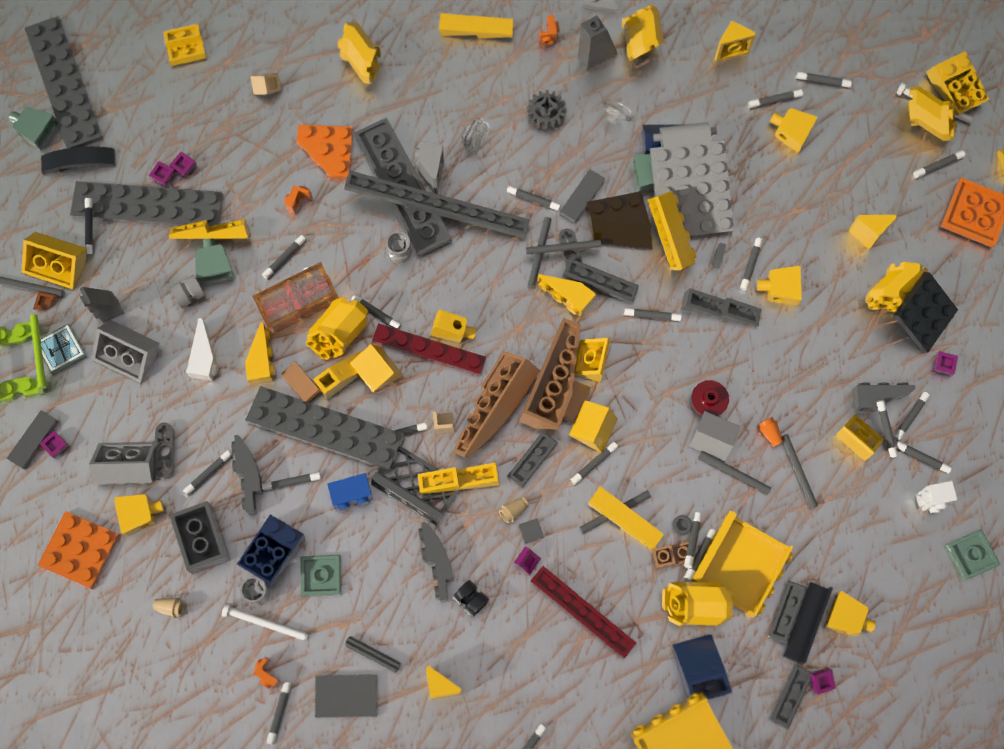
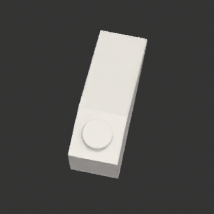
[186,318,218,381]

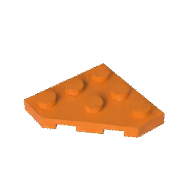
[297,124,353,180]

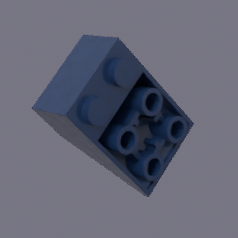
[237,514,305,585]
[672,634,732,700]

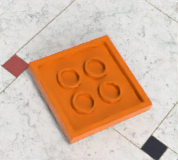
[940,177,1004,248]
[38,511,120,590]

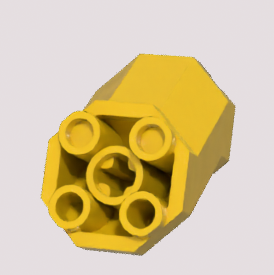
[621,4,665,61]
[338,21,381,84]
[909,86,956,141]
[865,262,928,312]
[306,297,368,360]
[662,581,733,626]

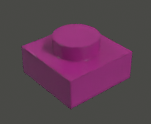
[170,152,197,178]
[149,161,176,187]
[934,351,958,376]
[39,431,69,459]
[514,547,541,575]
[811,667,836,695]

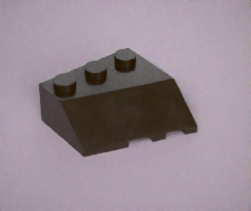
[586,191,653,250]

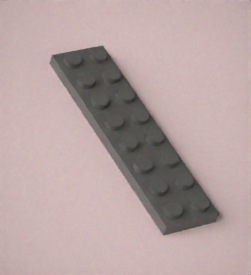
[24,16,103,148]
[354,117,452,257]
[70,181,223,226]
[245,386,404,471]

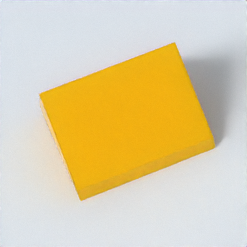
[715,21,756,61]
[849,215,896,249]
[574,338,611,383]
[350,344,403,393]
[568,401,618,453]
[836,414,885,461]
[426,665,463,700]

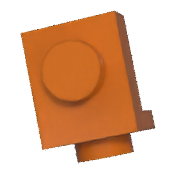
[538,15,559,45]
[284,185,313,214]
[253,656,281,689]

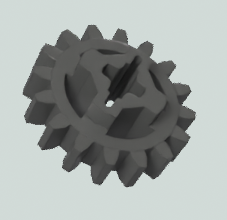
[527,90,567,129]

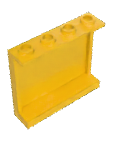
[690,510,794,618]
[630,692,733,749]

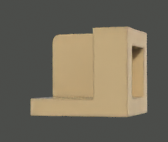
[250,73,281,94]
[433,410,454,435]

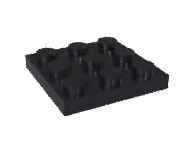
[893,272,958,353]

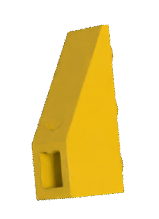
[537,274,596,317]
[245,322,276,385]
[313,350,362,400]

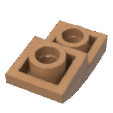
[281,361,321,402]
[563,380,591,423]
[652,541,695,569]

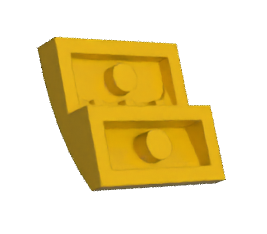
[163,24,206,66]

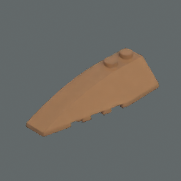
[519,318,581,429]
[453,351,540,458]

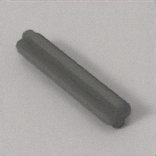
[345,636,401,672]

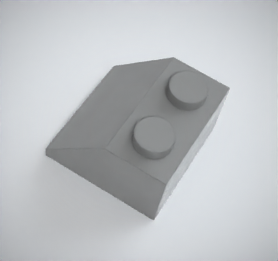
[415,142,444,194]

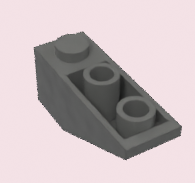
[80,287,124,323]
[852,382,915,412]

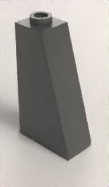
[578,15,618,70]

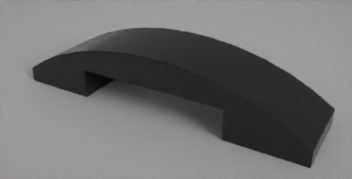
[41,146,116,174]

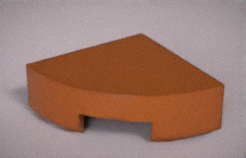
[33,292,58,311]

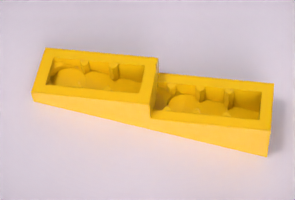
[439,13,514,39]
[169,218,250,239]
[418,462,500,494]
[588,486,664,550]

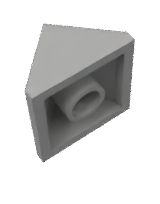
[689,411,741,462]

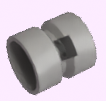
[386,231,412,263]
[170,274,205,308]
[240,576,271,606]

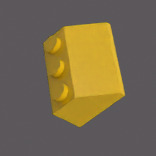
[21,232,87,289]

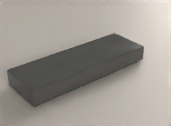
[560,169,605,223]
[6,410,58,469]
[507,431,558,489]
[768,581,809,645]
[769,664,812,729]

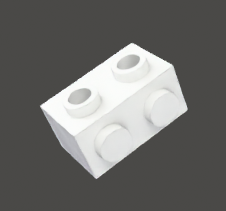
[917,481,957,514]

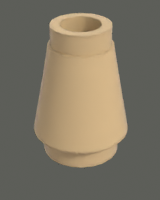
[499,497,529,523]
[153,598,185,618]

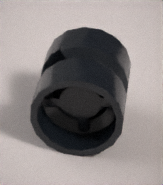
[452,580,490,618]

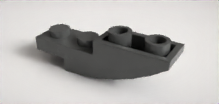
[231,435,264,515]
[418,522,454,603]

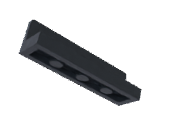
[782,582,833,665]

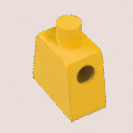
[770,108,817,153]
[757,266,802,306]
[430,309,476,343]
[114,494,165,537]
[823,591,876,636]

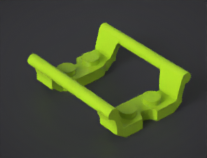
[0,314,46,403]

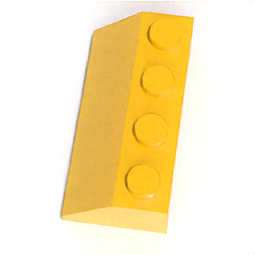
[647,191,696,270]

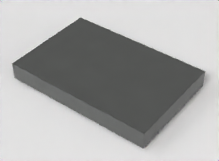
[315,674,377,718]

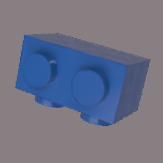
[327,473,373,511]

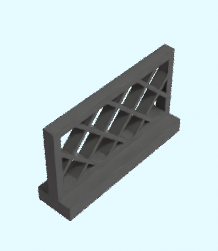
[371,446,460,526]

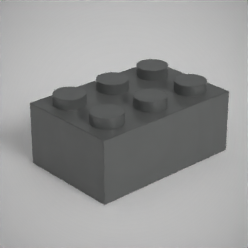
[169,501,230,574]

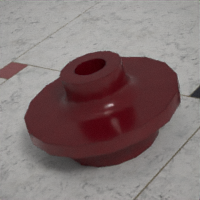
[691,380,729,416]

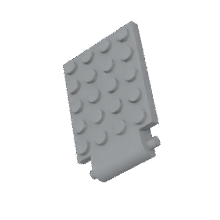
[650,122,734,240]

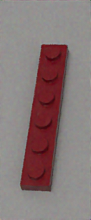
[372,323,486,376]
[530,566,637,659]

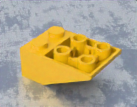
[926,51,990,115]

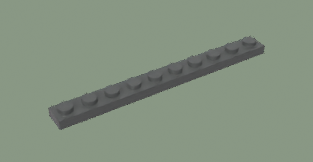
[344,170,530,239]

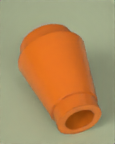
[759,417,784,447]

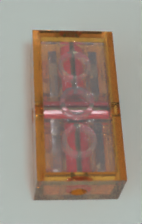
[253,262,339,334]

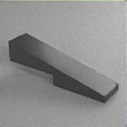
[681,288,762,327]

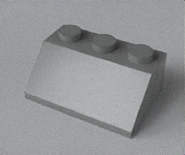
[91,320,160,383]
[89,442,155,485]

